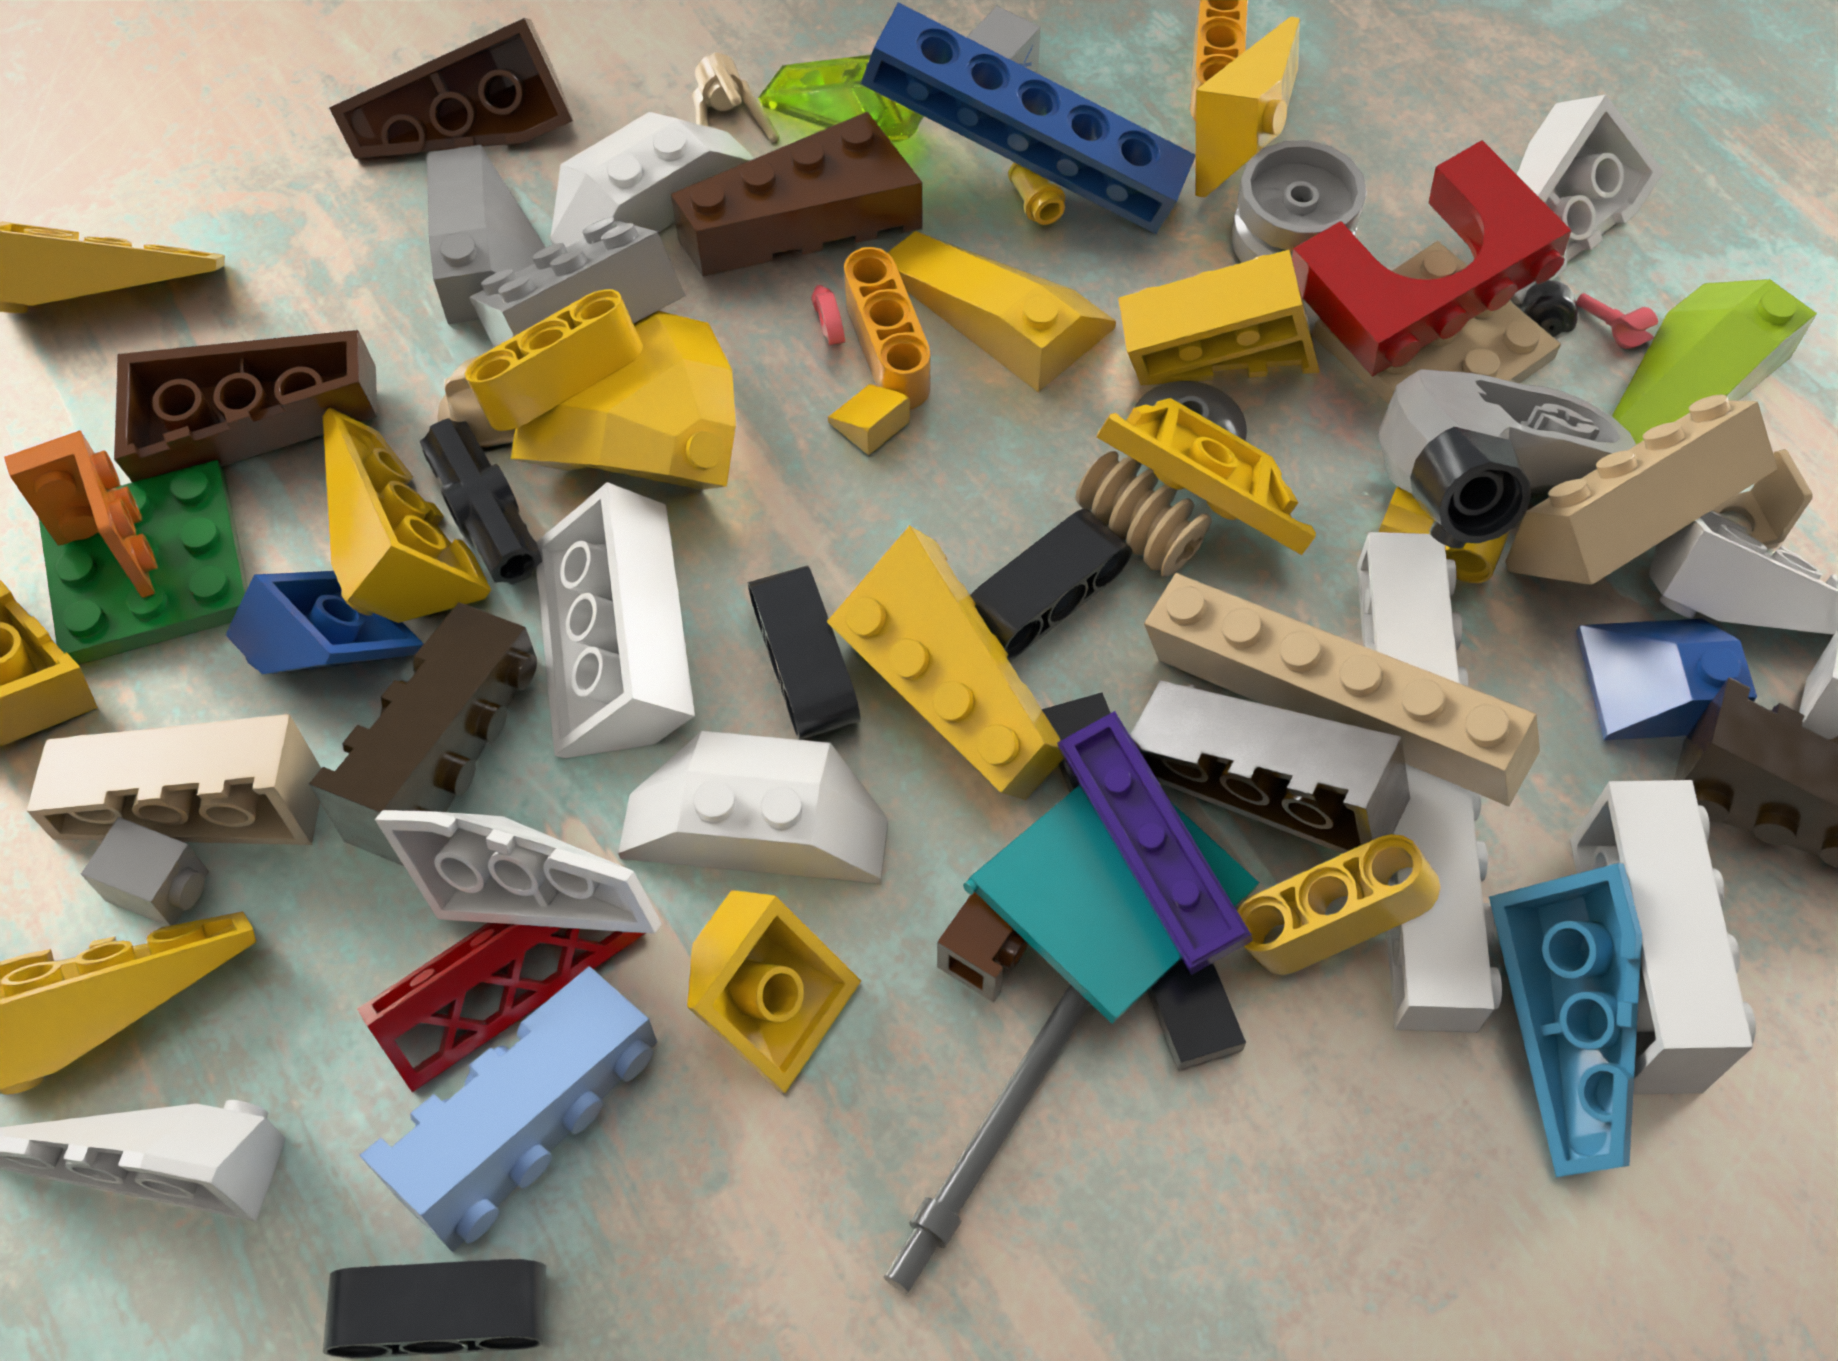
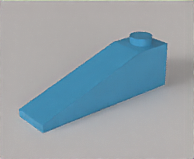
[1489,863,1642,1177]

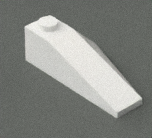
[0,1100,286,1222]

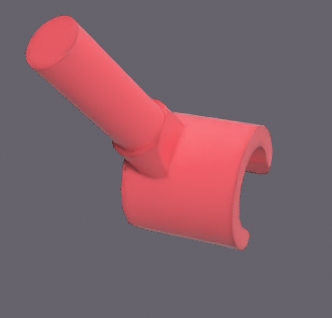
[1576,293,1658,349]

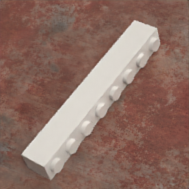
[1357,532,1502,1033]

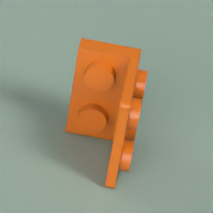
[4,430,158,598]

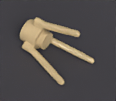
[691,53,780,143]

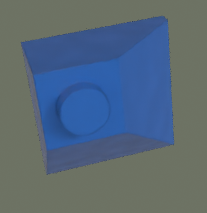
[226,571,424,674]
[1576,618,1757,741]

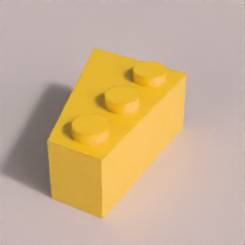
[1118,250,1320,386]

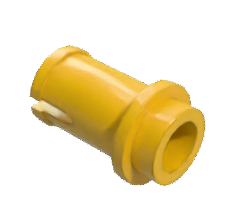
[1008,162,1065,225]

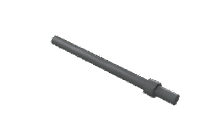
[884,984,1090,1294]

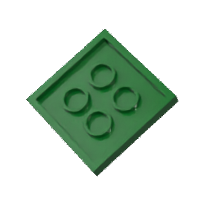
[38,460,248,665]

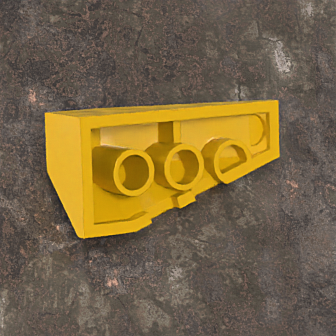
[323,407,492,623]

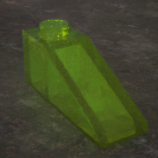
[758,55,924,142]

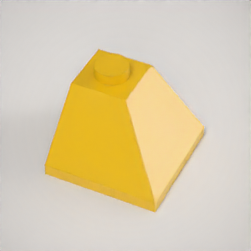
[687,890,861,1093]

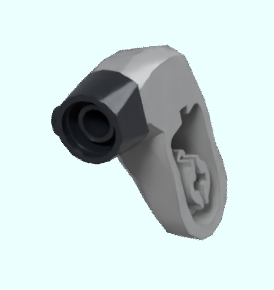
[1378,369,1636,549]

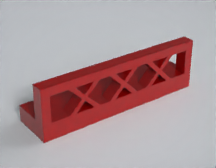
[357,922,646,1092]

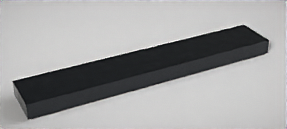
[1042,692,1246,1071]

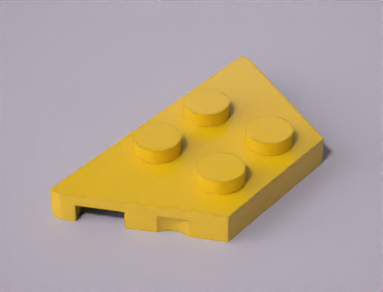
[1096,398,1316,555]

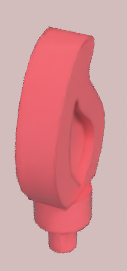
[811,285,845,346]

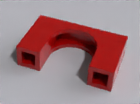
[1292,140,1572,377]

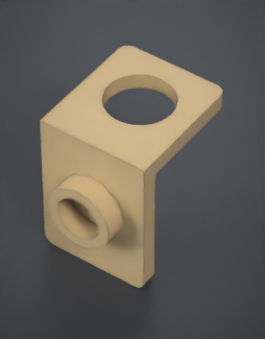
[1712,449,1813,546]

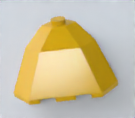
[510,311,736,490]

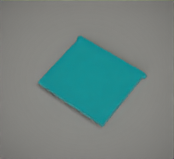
[963,785,1260,1024]

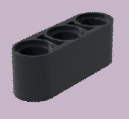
[971,508,1132,660]
[747,565,861,740]
[323,1259,546,1358]

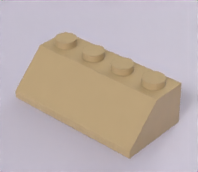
[1505,395,1778,585]

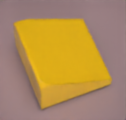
[828,384,910,456]

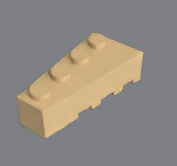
[27,714,321,845]

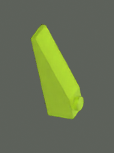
[1611,279,1817,445]

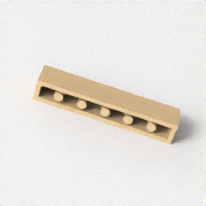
[1144,573,1540,807]

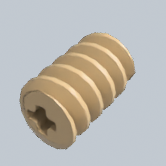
[1075,451,1212,577]

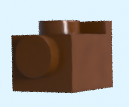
[937,892,1029,1003]

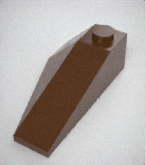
[329,18,574,159]

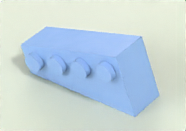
[359,966,657,1252]

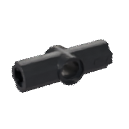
[419,418,542,585]

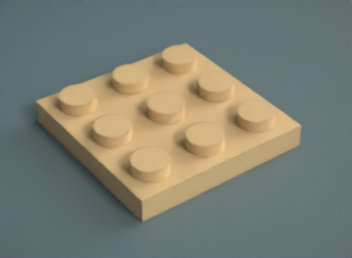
[1312,240,1561,404]

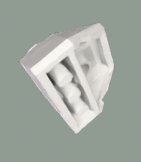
[550,112,755,247]
[618,731,888,884]

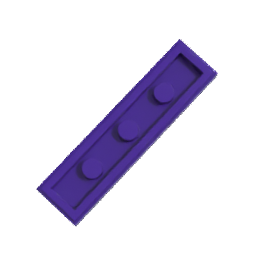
[1057,711,1252,975]

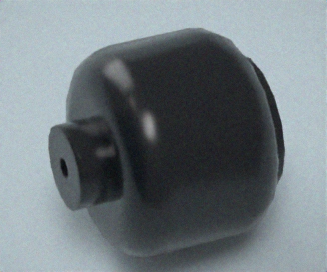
[1520,280,1579,337]

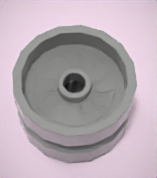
[1231,140,1367,263]

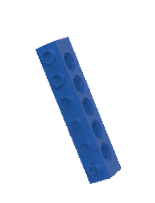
[860,2,1195,234]

